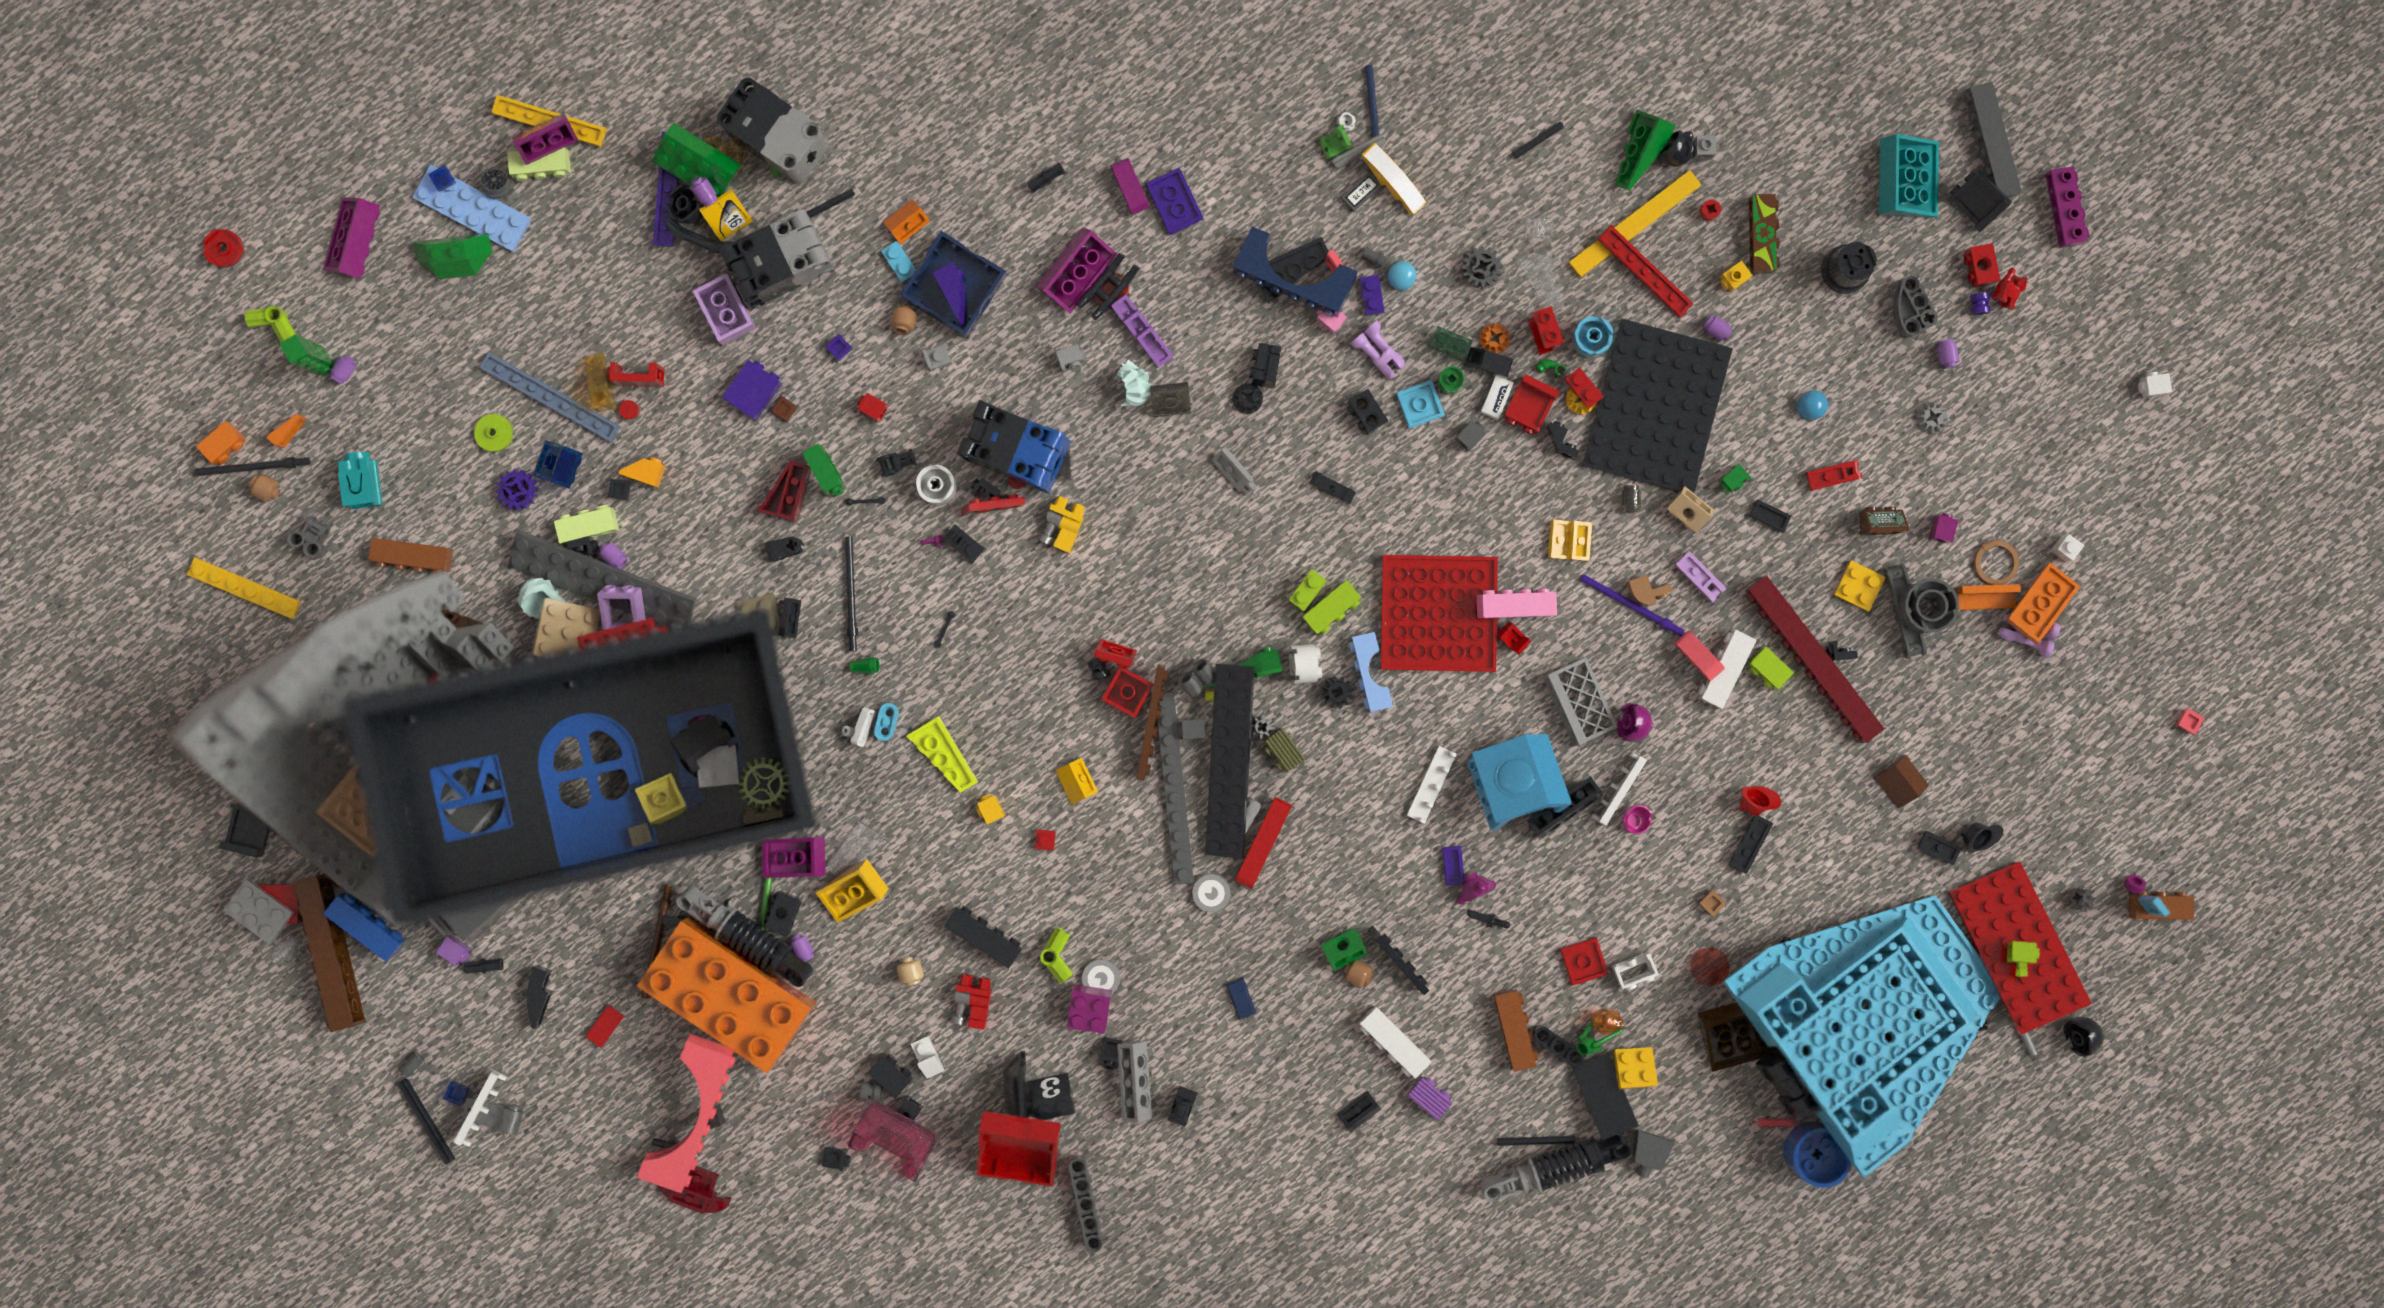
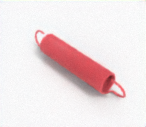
[1750,1118,1801,1127]

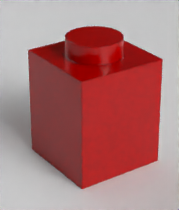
[857,393,889,423]

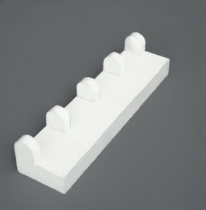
[1407,746,1457,824]
[1591,752,1647,826]
[453,1070,507,1146]

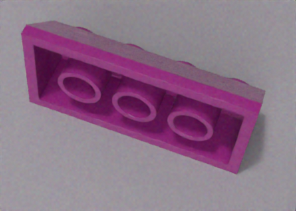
[323,197,380,279]
[1036,227,1117,314]

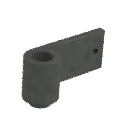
[461,1097,524,1135]

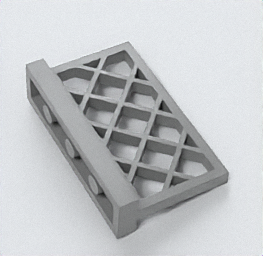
[1543,658,1618,746]

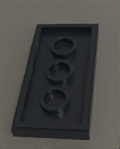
[1572,1053,1639,1140]

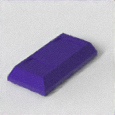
[1442,846,1465,886]

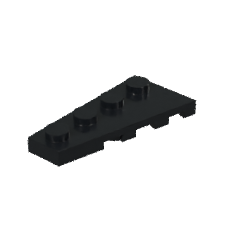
[1261,237,1329,304]
[1368,926,1430,995]

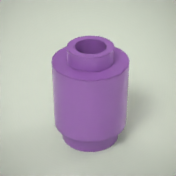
[690,176,718,207]
[1703,315,1732,342]
[1937,339,1960,369]
[329,354,357,384]
[599,542,628,569]
[788,934,815,962]

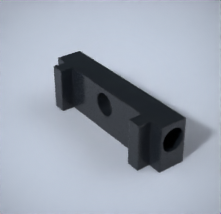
[1309,471,1356,504]

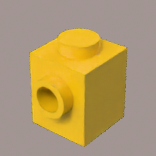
[1719,260,1753,293]
[976,794,1006,824]

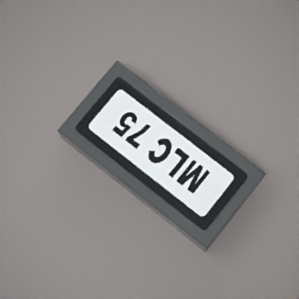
[1341,172,1382,212]

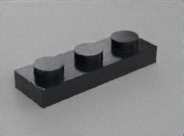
[1728,815,1773,874]

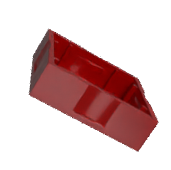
[976,1111,1061,1187]

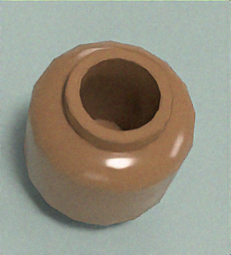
[890,305,917,335]
[249,474,280,502]
[1344,960,1374,988]

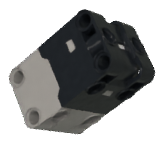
[717,78,828,183]
[719,209,835,310]

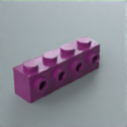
[2045,166,2089,248]

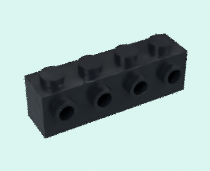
[944,905,1023,969]

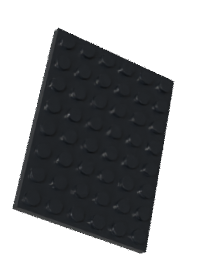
[1582,318,1733,493]

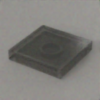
[1150,382,1191,417]

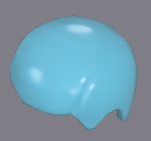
[1388,261,1416,290]

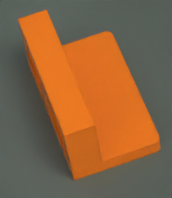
[883,199,930,245]

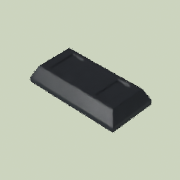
[1749,499,1792,533]

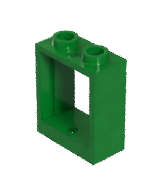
[802,443,847,497]

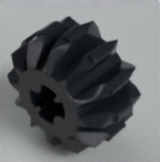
[1321,676,1354,709]

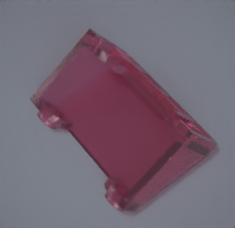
[848,1102,937,1183]

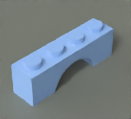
[1349,632,1393,712]

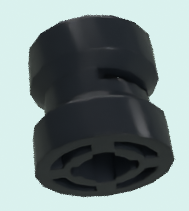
[1087,659,1111,681]

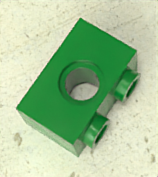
[1321,928,1368,971]

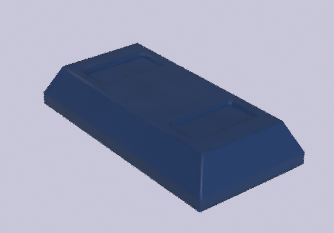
[1226,977,1257,1020]

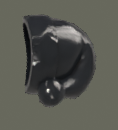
[1658,130,1695,167]

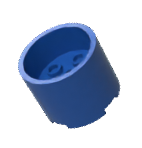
[1783,1121,1852,1188]

